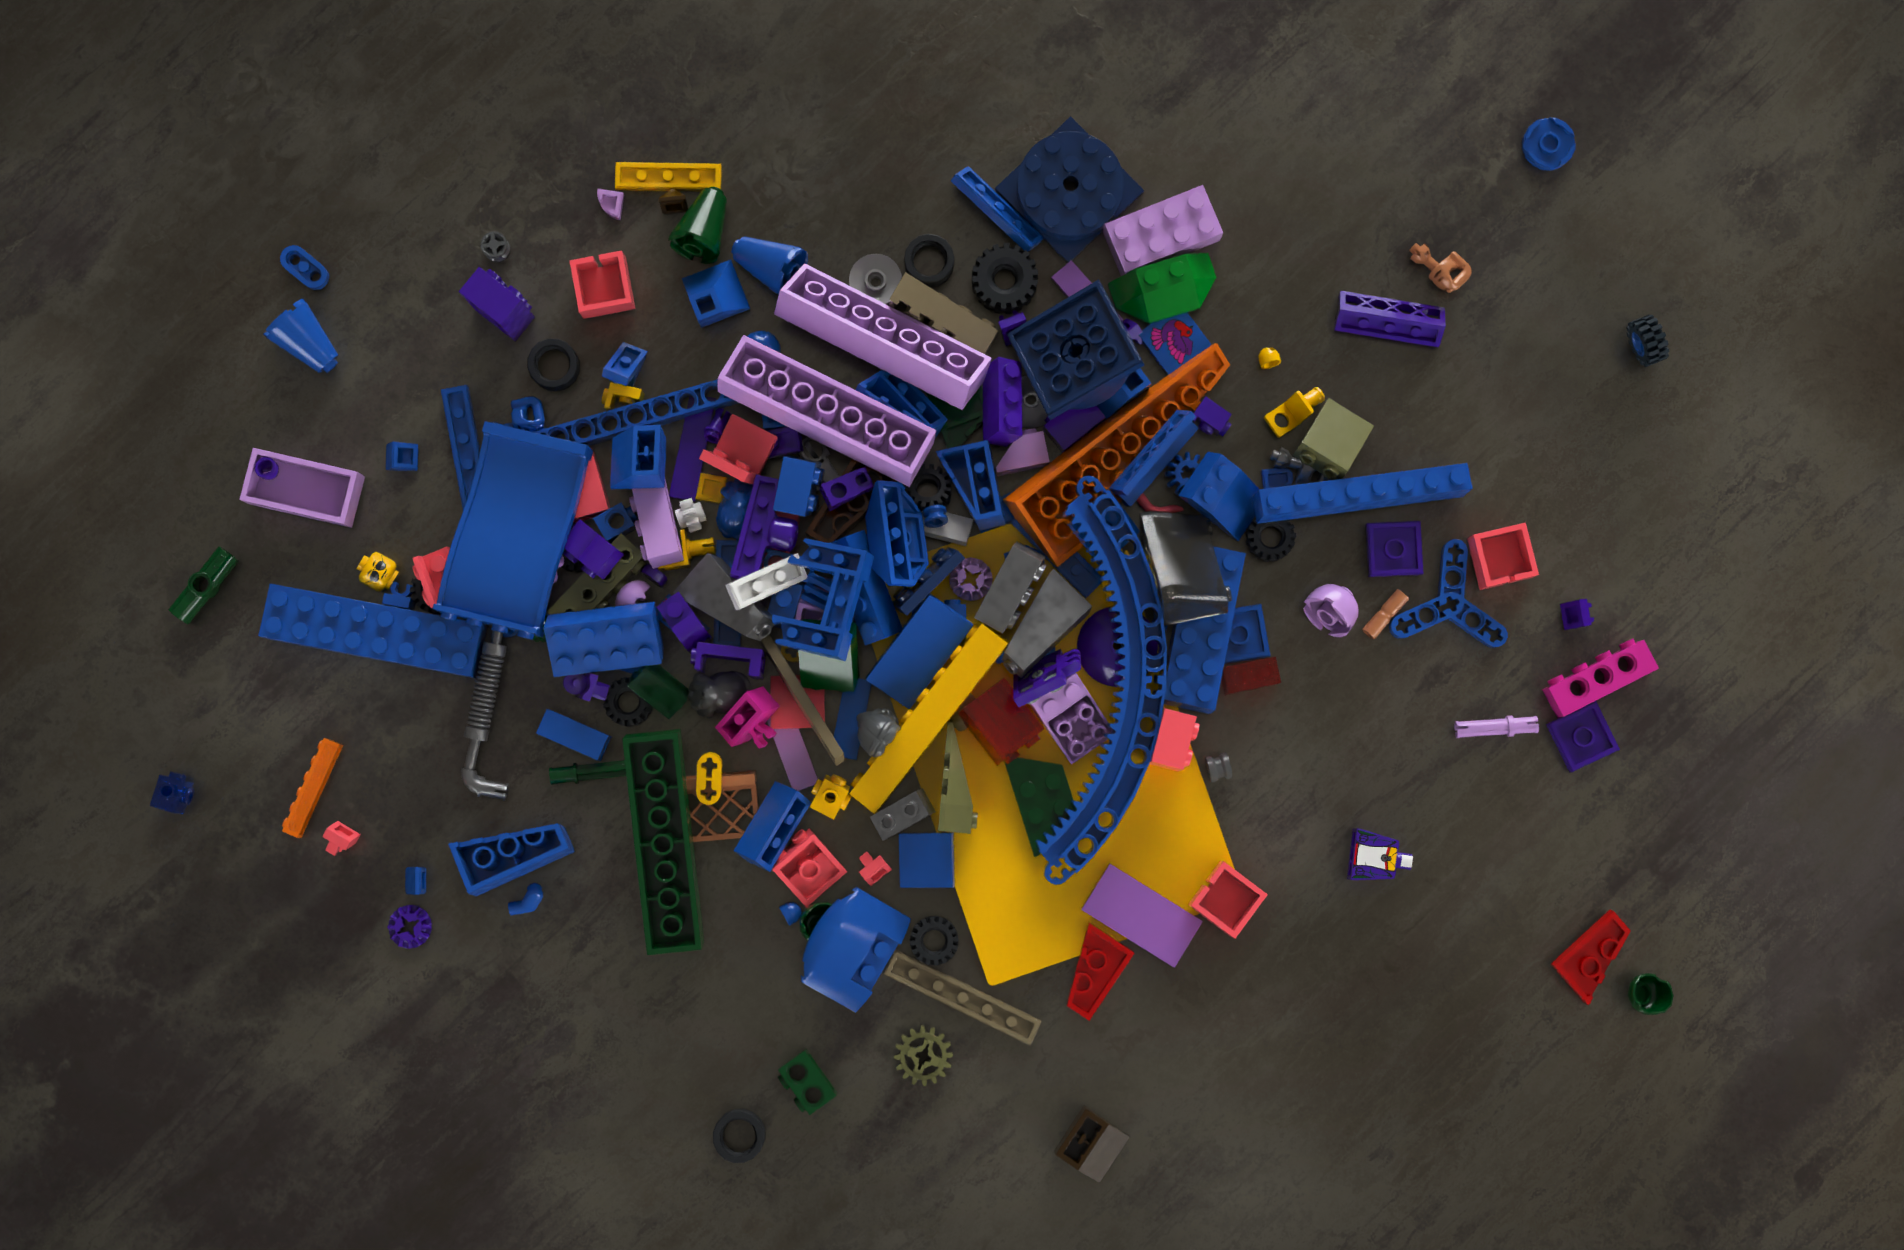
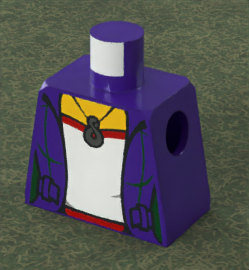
[1347,828,1413,880]

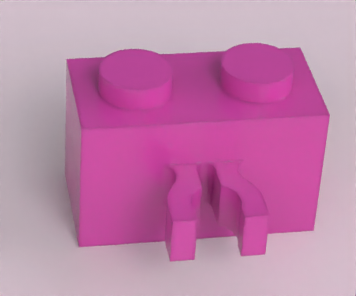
[715,686,780,749]

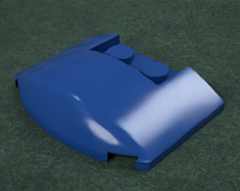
[801,887,911,1013]

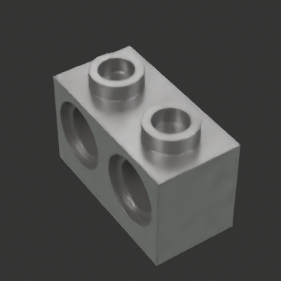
[870,788,936,841]

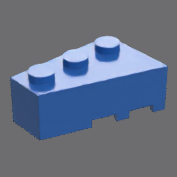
[855,370,948,438]
[935,440,1006,530]

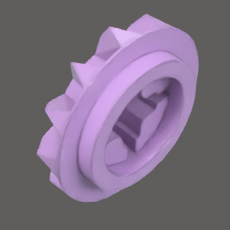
[950,557,993,601]

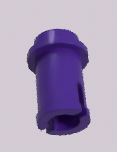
[704,408,731,444]

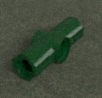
[168,546,239,624]

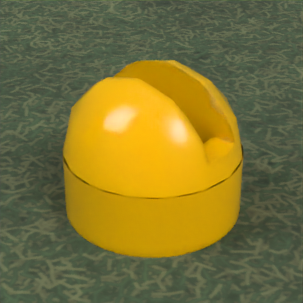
[1258,347,1281,369]

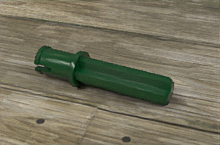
[549,760,626,785]

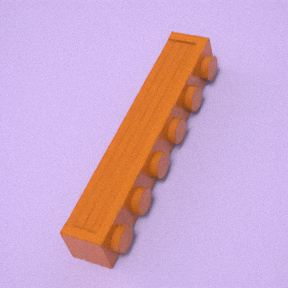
[282,738,343,838]

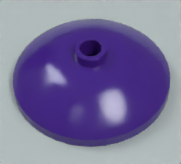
[1077,607,1158,687]

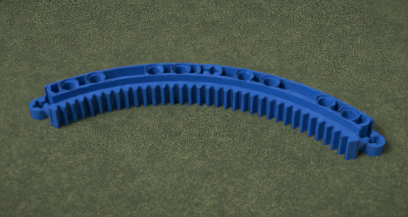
[1035,476,1167,885]

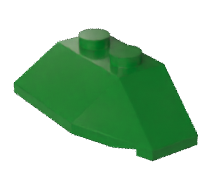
[1107,253,1216,324]

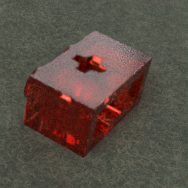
[1221,656,1281,696]

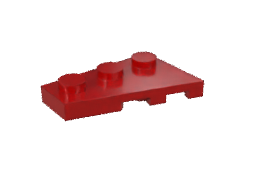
[1551,910,1631,1006]
[1066,922,1135,1021]

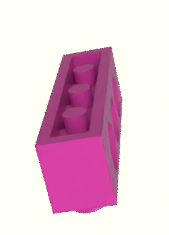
[1542,638,1659,718]

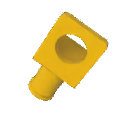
[1264,387,1325,438]
[658,529,716,571]

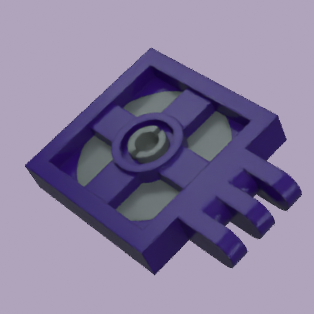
[1013,649,1081,707]

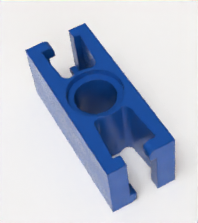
[536,709,612,761]

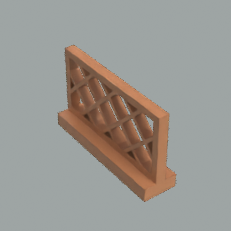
[686,770,759,842]

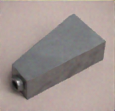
[673,553,775,641]
[1002,569,1092,678]

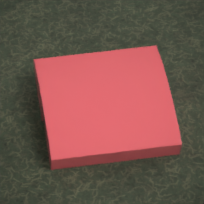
[770,675,825,729]

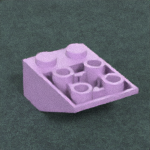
[1029,673,1112,765]

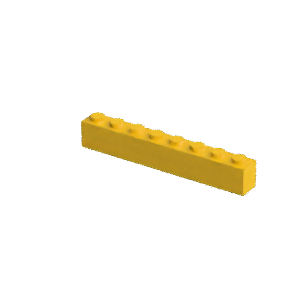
[849,623,1010,814]

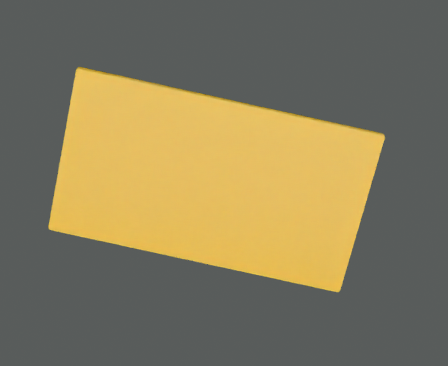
[871,523,1235,986]

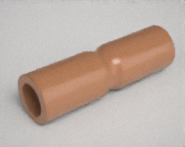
[1362,589,1409,640]

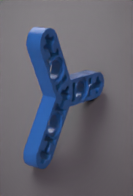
[1389,539,1508,648]

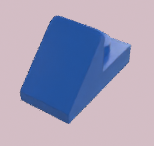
[602,342,648,387]

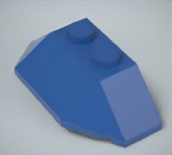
[865,480,929,587]

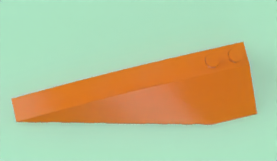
[1003,343,1230,567]

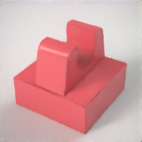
[322,821,361,856]
[859,851,892,886]

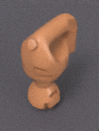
[1409,243,1472,293]

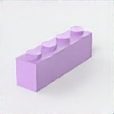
[629,479,684,569]

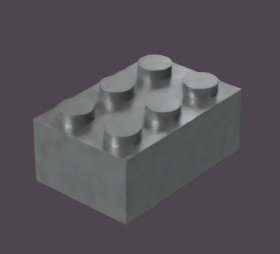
[974,541,1047,633]

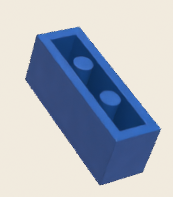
[734,781,812,872]

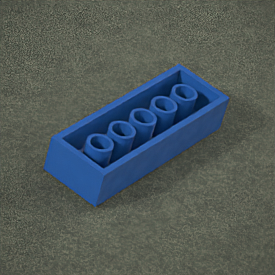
[1164,542,1246,714]

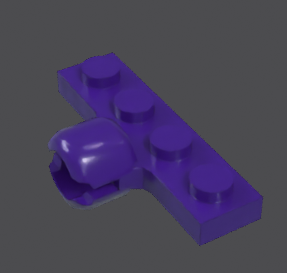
[730,474,799,579]

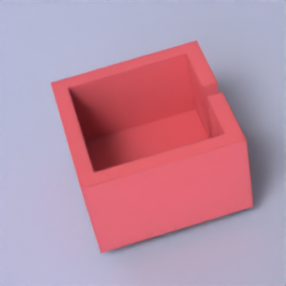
[569,250,636,319]
[1467,522,1539,590]
[1149,708,1200,771]
[1188,861,1268,939]

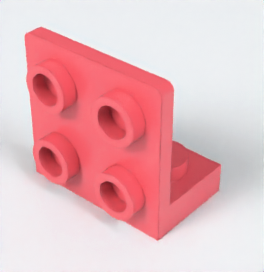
[699,414,778,484]

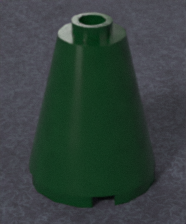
[668,187,727,264]

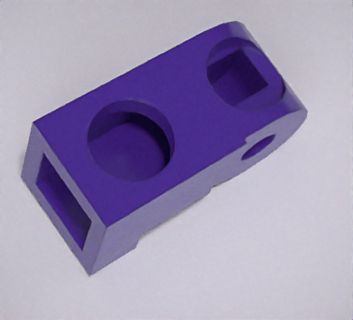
[819,467,874,511]

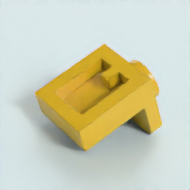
[602,382,645,411]

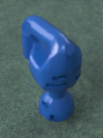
[483,396,545,435]

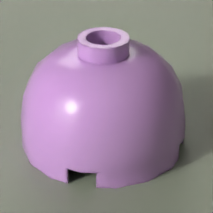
[1303,584,1359,637]

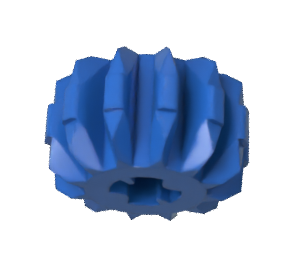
[1164,452,1200,495]

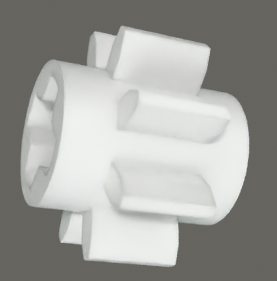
[675,498,707,533]

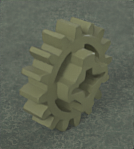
[894,1025,953,1086]

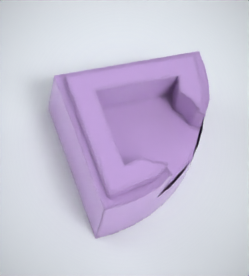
[597,189,625,220]

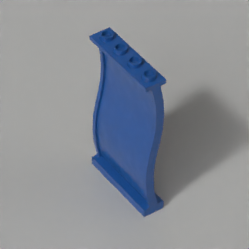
[433,421,593,640]

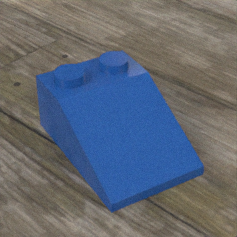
[1178,452,1259,541]

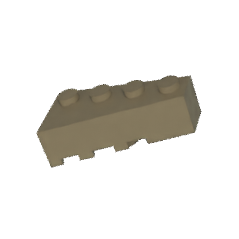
[889,272,998,355]

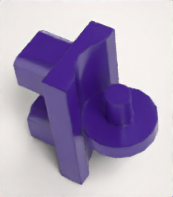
[563,673,610,702]

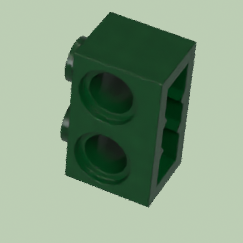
[778,1049,838,1115]

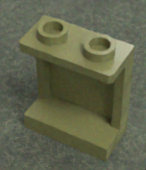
[1293,398,1374,480]

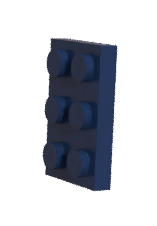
[893,547,965,615]

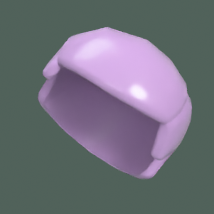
[615,580,650,606]

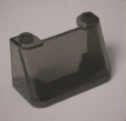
[1139,511,1232,626]

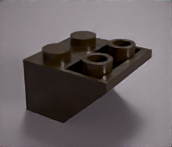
[1054,1105,1130,1183]

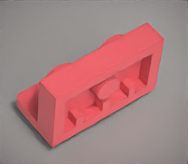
[412,547,450,608]

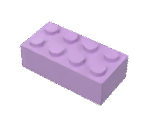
[1103,185,1223,276]
[239,448,365,528]

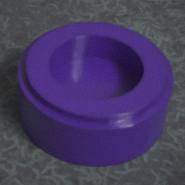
[641,564,668,588]

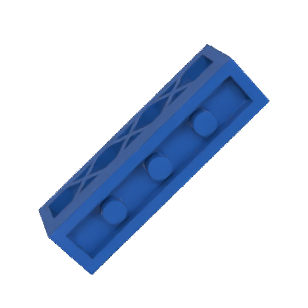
[1109,410,1199,507]

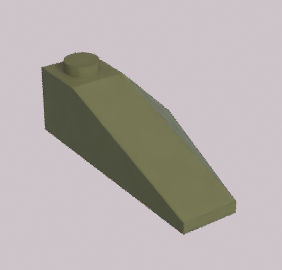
[938,722,978,834]

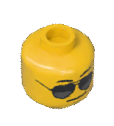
[356,552,399,592]

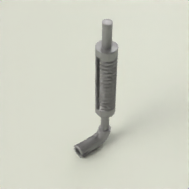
[461,630,509,801]

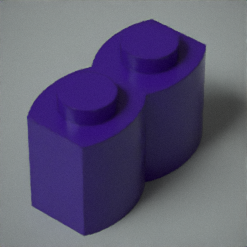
[563,519,624,580]

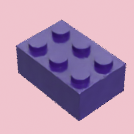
[458,267,535,342]

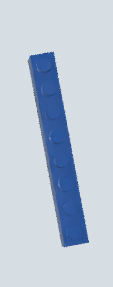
[1252,463,1473,524]

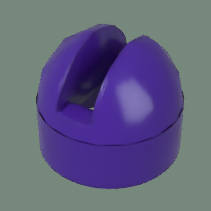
[255,457,279,480]

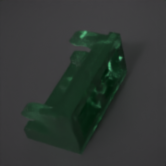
[628,664,689,719]

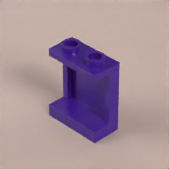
[690,642,766,680]

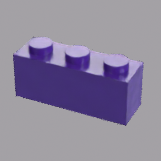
[983,357,1022,447]

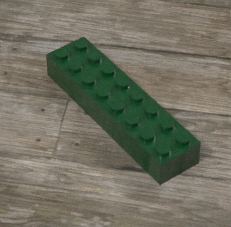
[622,729,704,955]

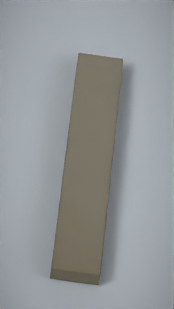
[758,634,845,766]
[884,949,1042,1046]

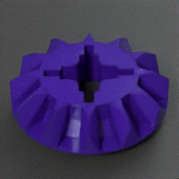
[387,905,432,949]

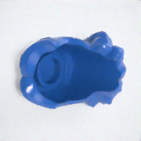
[716,479,753,540]

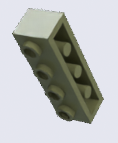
[547,533,646,614]

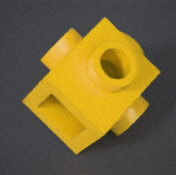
[810,774,852,820]

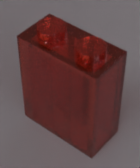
[958,678,1044,766]

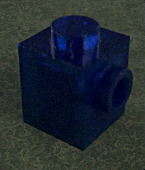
[150,771,194,814]

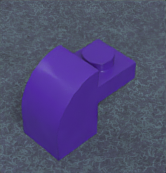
[657,591,712,653]

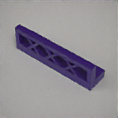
[1334,291,1446,347]

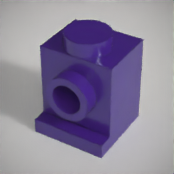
[1192,396,1232,437]

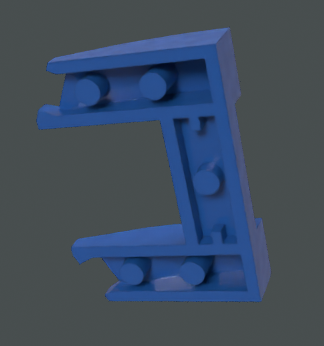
[772,538,874,661]

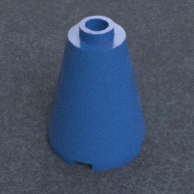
[731,236,808,296]
[263,299,339,373]

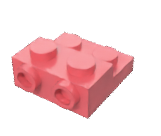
[772,828,847,908]

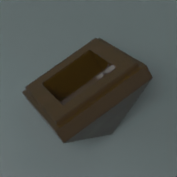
[659,188,689,214]

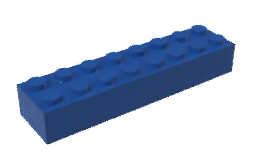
[258,583,488,679]

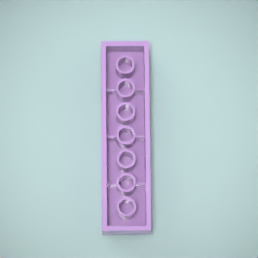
[774,263,992,410]
[718,335,936,487]

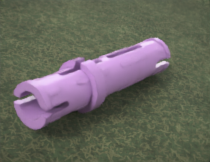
[1454,715,1539,738]

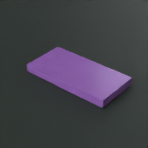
[1081,863,1203,968]

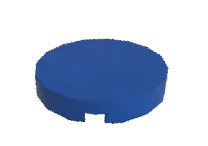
[1522,117,1576,171]

